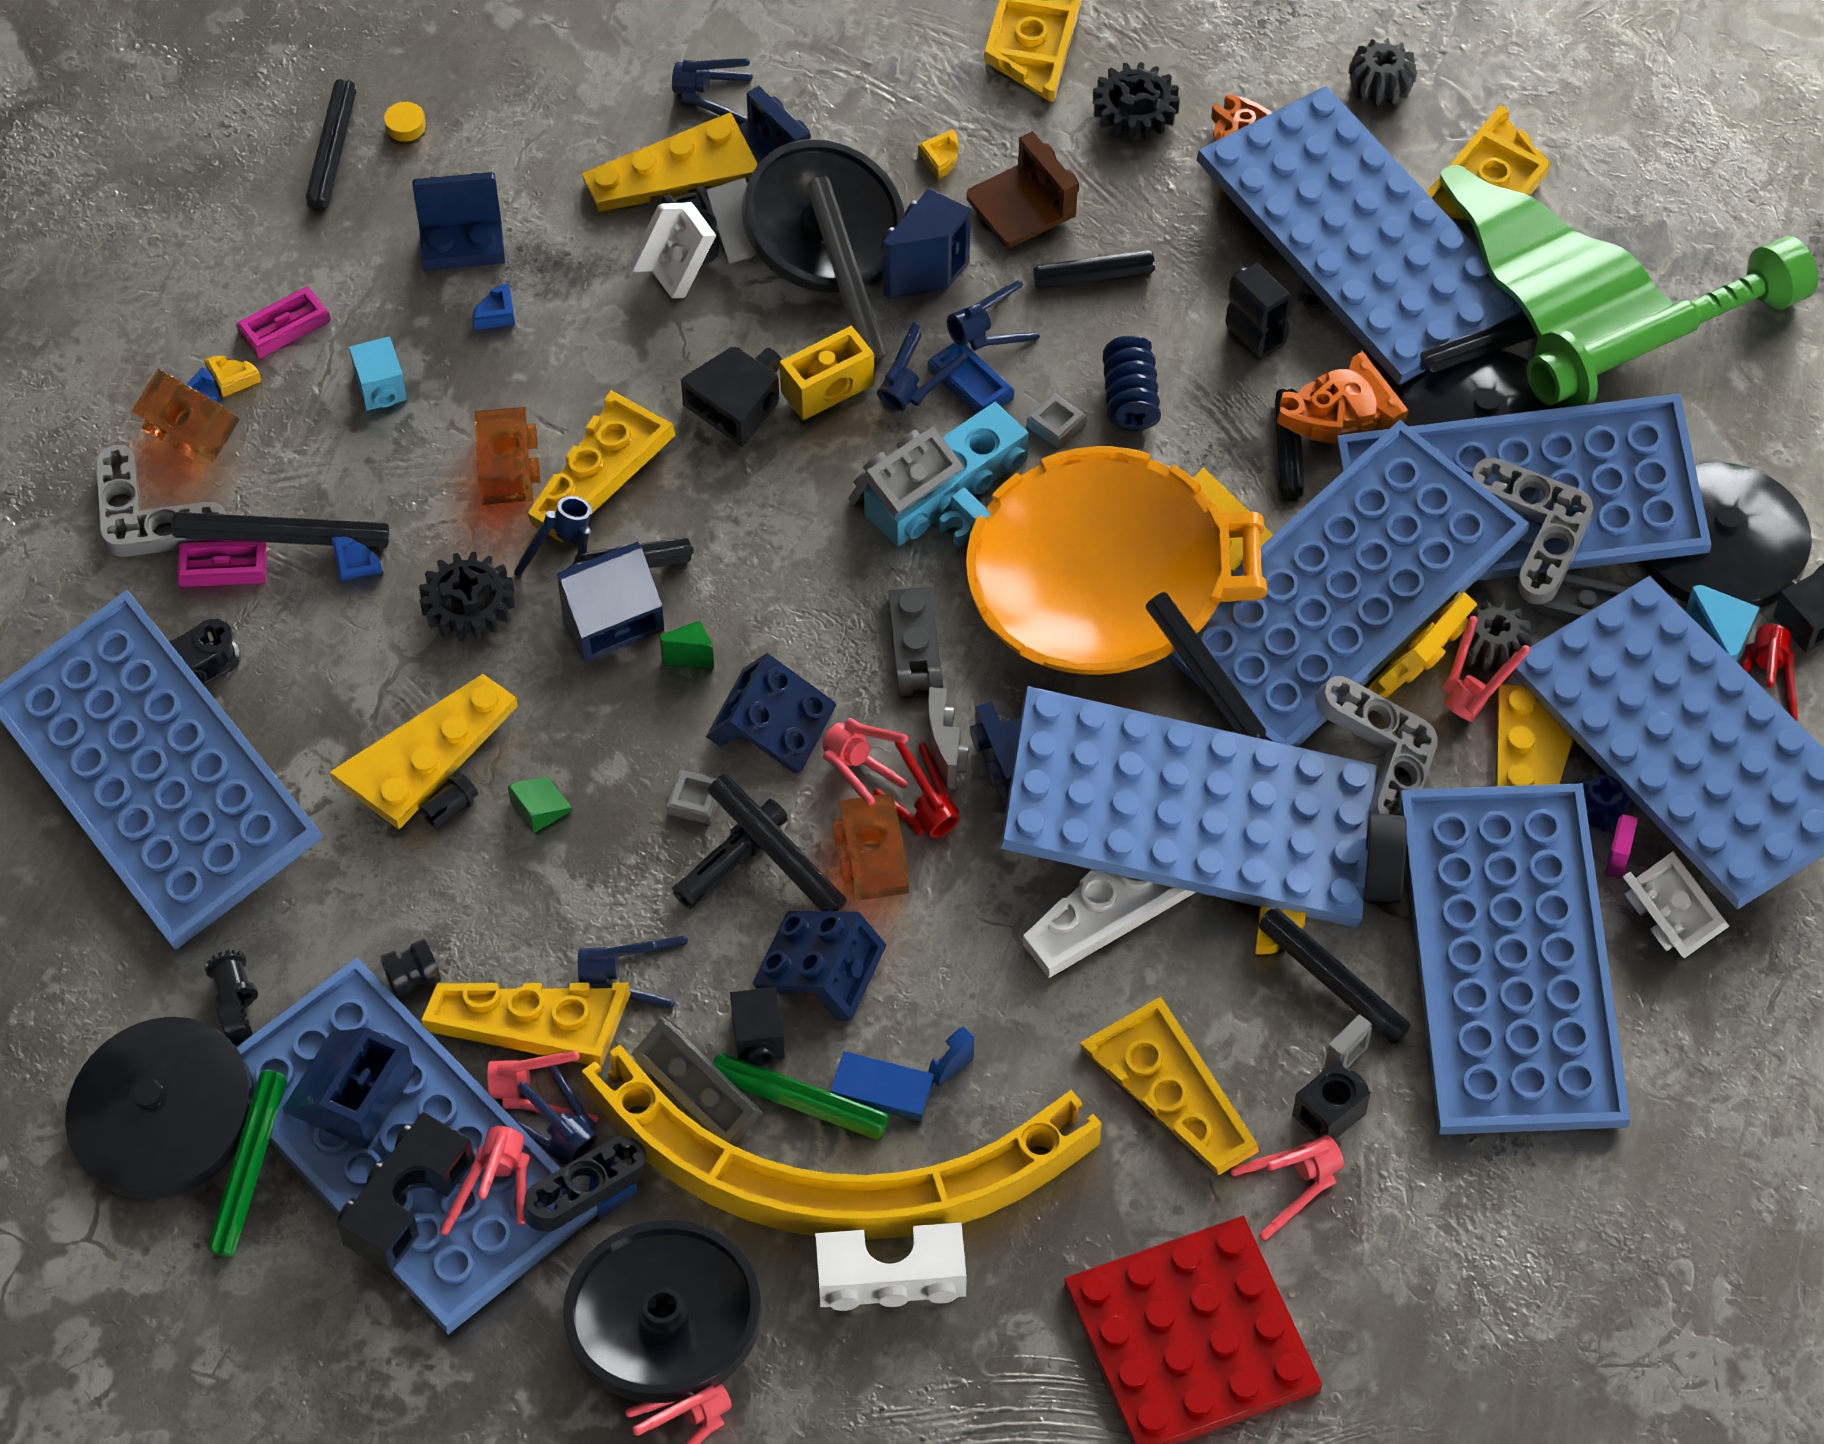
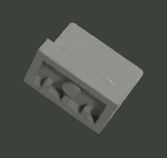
[848,426,964,517]

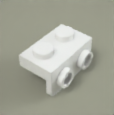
[629,202,716,299]
[1623,851,1729,958]

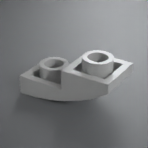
[706,177,757,264]
[928,687,969,789]

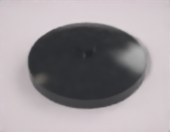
[742,139,905,293]
[1401,350,1560,427]
[1642,462,1812,609]
[65,1017,254,1200]
[563,1220,762,1403]

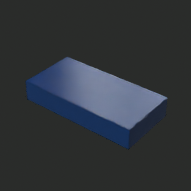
[928,342,1015,414]
[830,1051,934,1122]

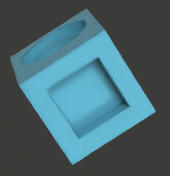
[349,336,407,411]

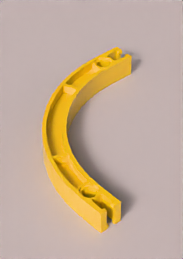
[582,1044,1102,1240]

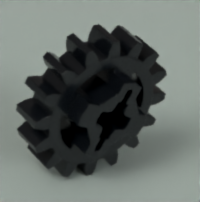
[1092,62,1180,140]
[419,552,515,641]

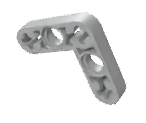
[96,445,226,557]
[1472,457,1593,605]
[1315,676,1438,815]

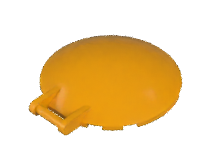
[966,446,1267,675]

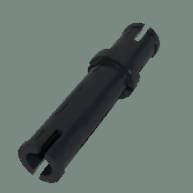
[672,799,789,909]

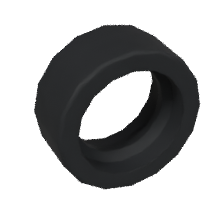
[1363,813,1407,903]

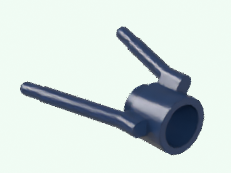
[672,58,753,124]
[947,280,1040,351]
[877,321,968,411]
[514,496,592,577]
[578,936,688,1008]
[508,1065,598,1163]

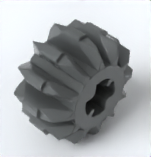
[1348,38,1417,106]
[1457,600,1532,675]

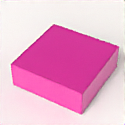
[1605,814,1638,879]

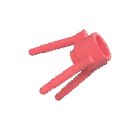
[1441,616,1530,722]
[823,718,908,805]
[487,1051,599,1123]
[440,1126,530,1235]
[1230,1134,1344,1240]
[625,1383,732,1444]

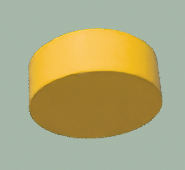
[384,102,426,142]

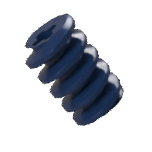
[1102,335,1161,431]

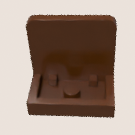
[967,131,1079,247]

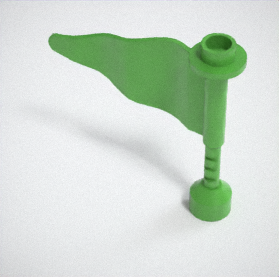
[1440,165,1818,408]

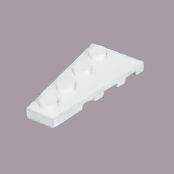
[1023,870,1196,978]

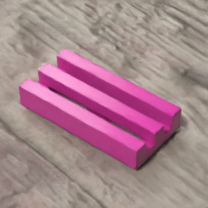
[236,286,331,359]
[177,541,268,587]

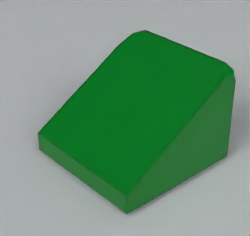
[659,621,715,669]
[508,776,572,833]

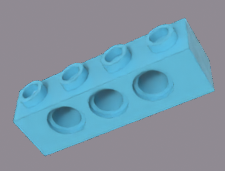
[864,402,1029,547]

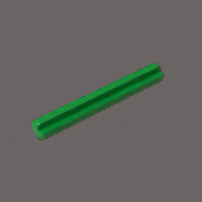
[712,1053,889,1140]
[207,1070,287,1257]

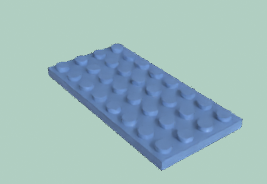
[1196,86,1526,385]
[1337,393,1712,581]
[1166,420,1529,747]
[1511,576,1824,910]
[0,589,324,950]
[1000,686,1377,928]
[1399,783,1631,1135]
[236,957,598,1335]

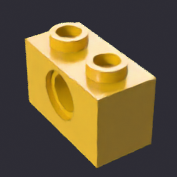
[779,325,875,421]

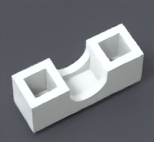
[815,1223,967,1311]

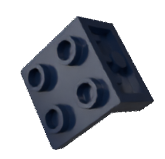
[412,172,505,271]
[706,653,836,773]
[753,911,886,1020]

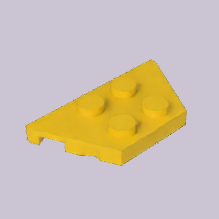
[984,0,1082,102]
[1426,105,1551,220]
[1355,592,1477,715]

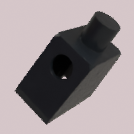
[681,347,782,447]

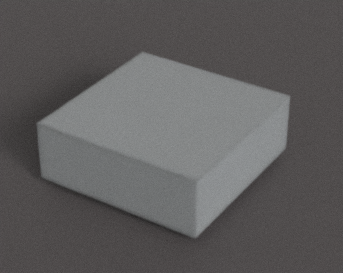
[1026,393,1086,449]
[666,769,718,825]
[1325,1014,1372,1069]

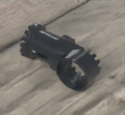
[204,950,258,1045]

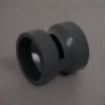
[380,939,441,999]

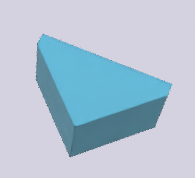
[1685,585,1760,663]

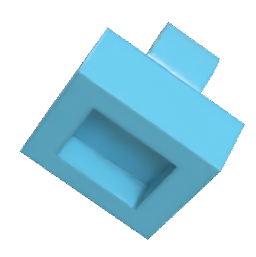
[939,487,991,547]

